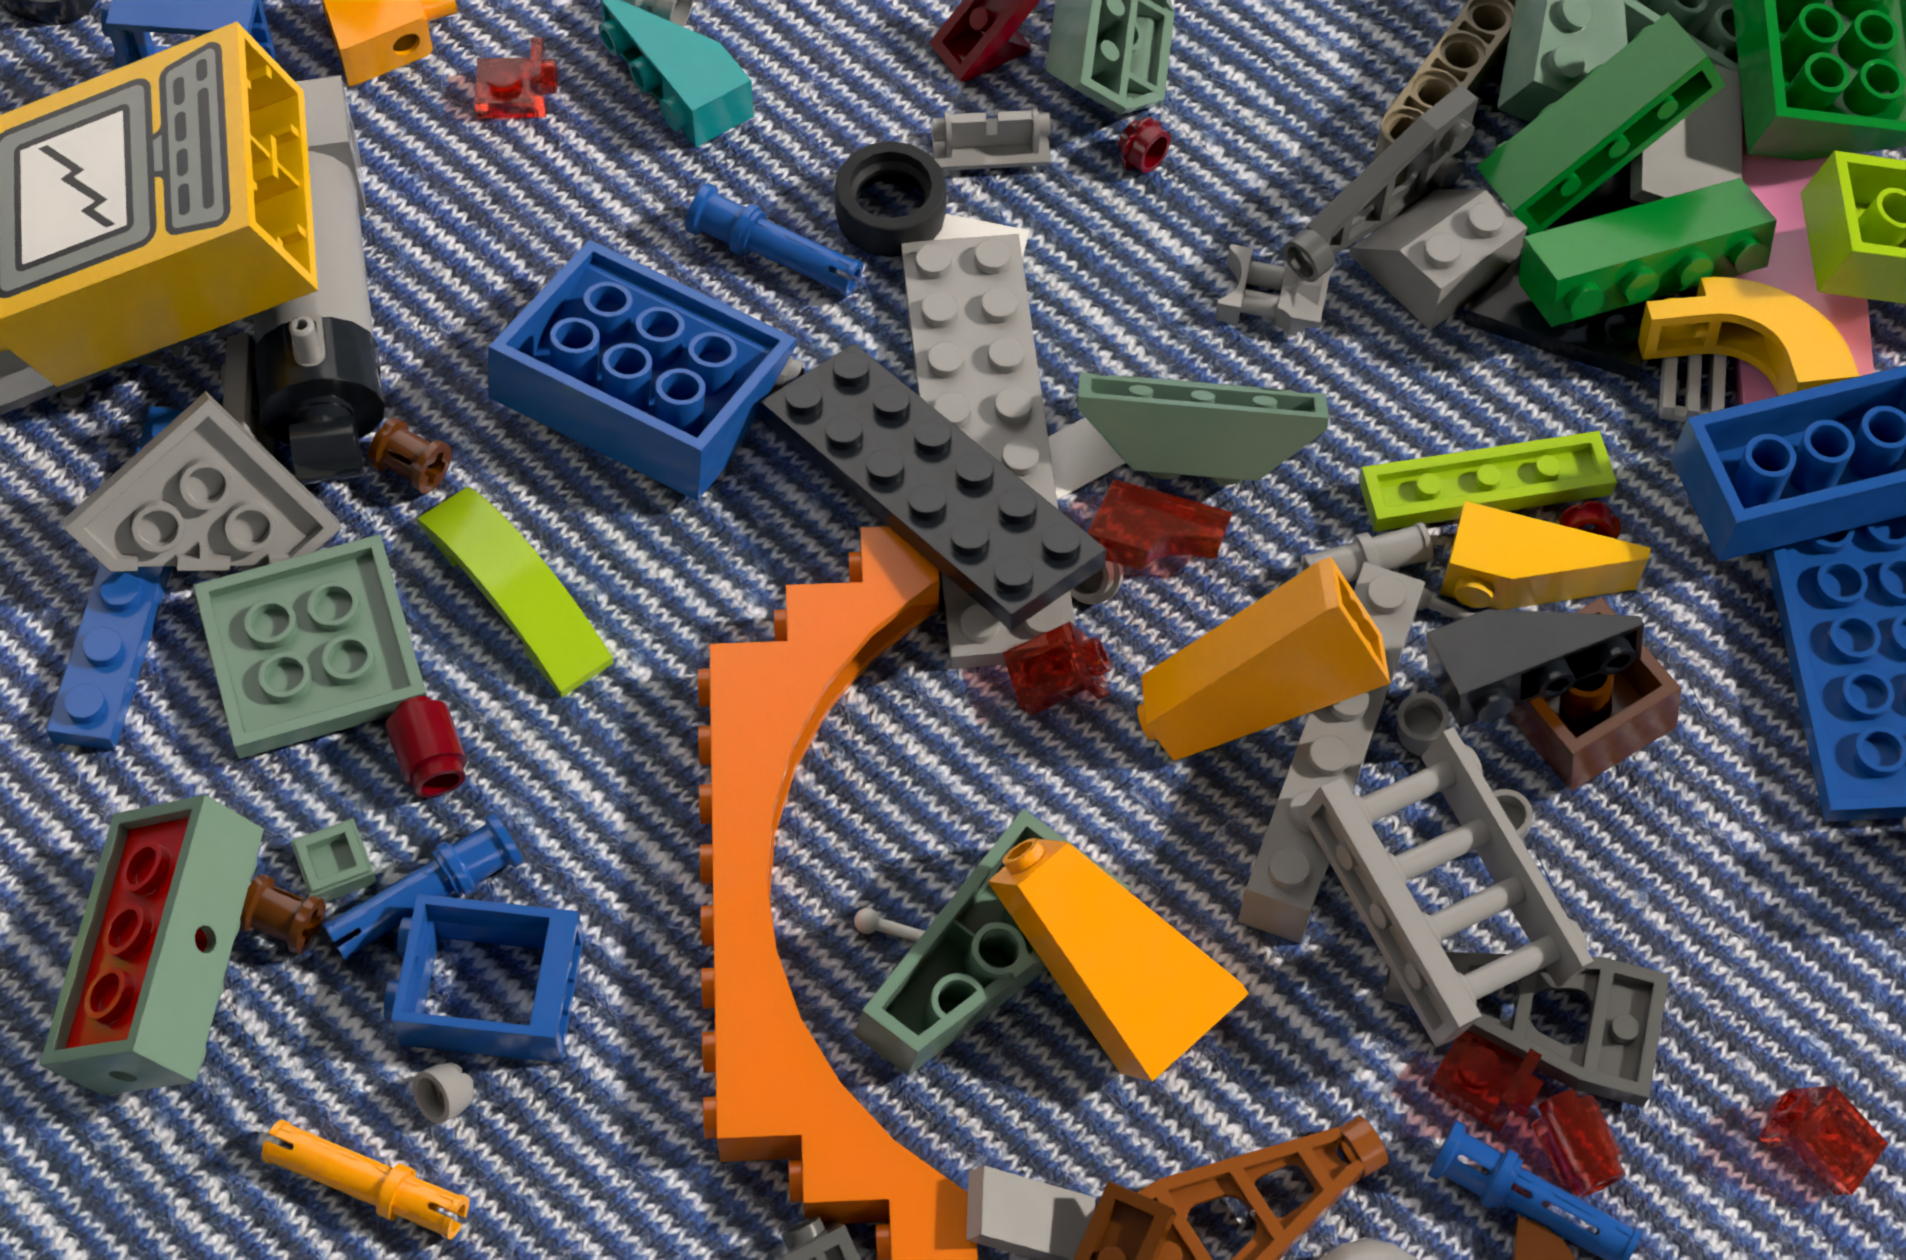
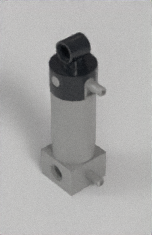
[253,76,385,485]

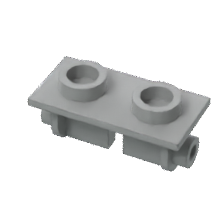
[931,107,1051,171]

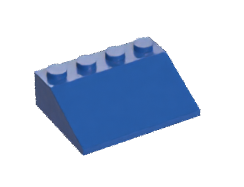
[488,239,797,501]

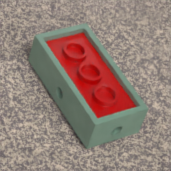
[39,794,264,1095]

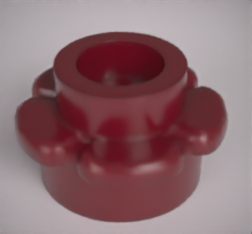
[1118,117,1171,173]
[1559,501,1621,539]

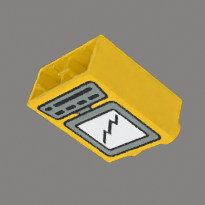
[0,22,318,387]

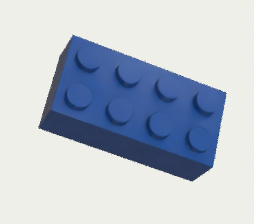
[1671,365,1906,561]

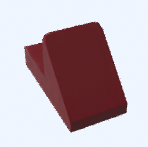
[929,0,1040,82]

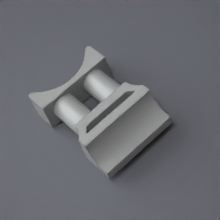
[1215,244,1331,336]

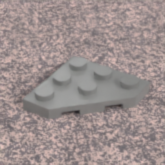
[62,391,342,571]

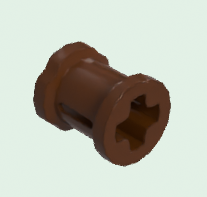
[368,417,452,494]
[239,874,326,955]

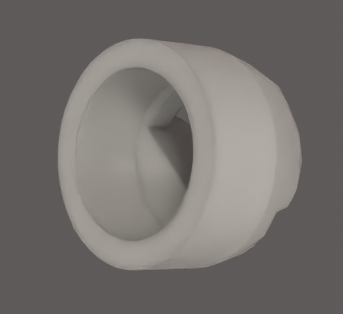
[413,1062,474,1124]

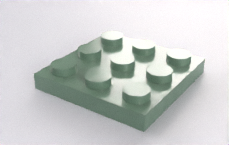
[193,534,427,759]

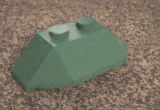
[1046,0,1175,114]
[1077,373,1329,485]

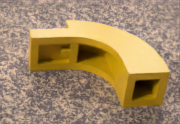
[1637,277,1859,396]

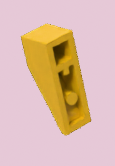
[1440,501,1651,610]

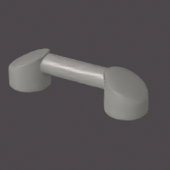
[1396,693,1533,840]

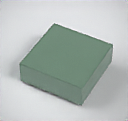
[290,818,377,903]

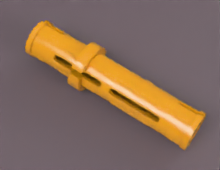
[261,1119,470,1240]

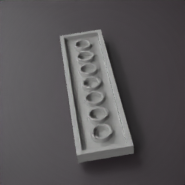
[901,234,1078,669]

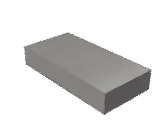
[966,1166,1095,1260]

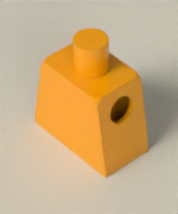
[321,0,458,87]

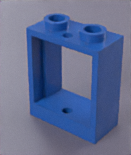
[101,0,278,69]
[384,894,584,1063]

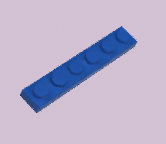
[46,406,184,751]

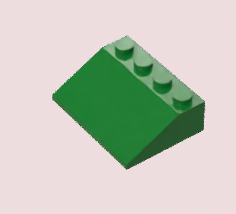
[1732,0,1906,161]

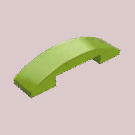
[417,486,614,698]

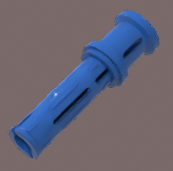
[685,183,863,297]
[323,812,524,961]
[1427,1120,1642,1260]

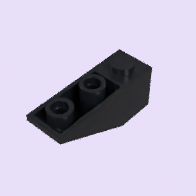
[1426,609,1644,728]

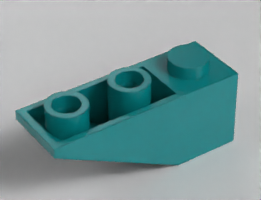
[598,0,754,148]

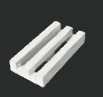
[1659,354,1727,422]

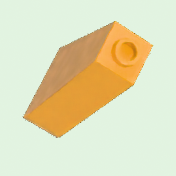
[1137,557,1390,761]
[987,838,1249,1082]

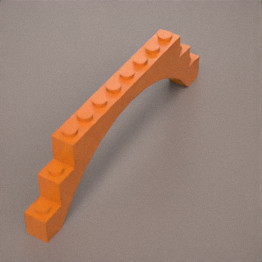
[698,526,978,1260]

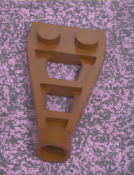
[1137,1115,1388,1260]

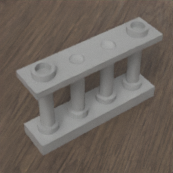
[1300,727,1594,1048]

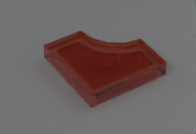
[1087,479,1233,570]

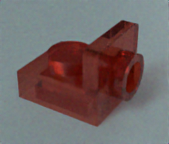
[475,37,558,118]
[1002,621,1112,716]
[1428,1030,1544,1132]
[1758,1085,1888,1195]

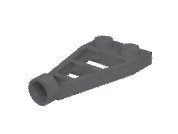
[1283,84,1478,282]
[1382,952,1670,1108]

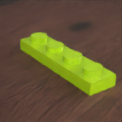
[1358,431,1617,532]

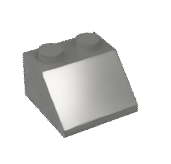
[1349,189,1528,330]

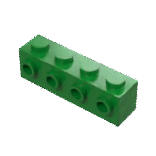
[1476,12,1726,235]
[1518,178,1777,327]

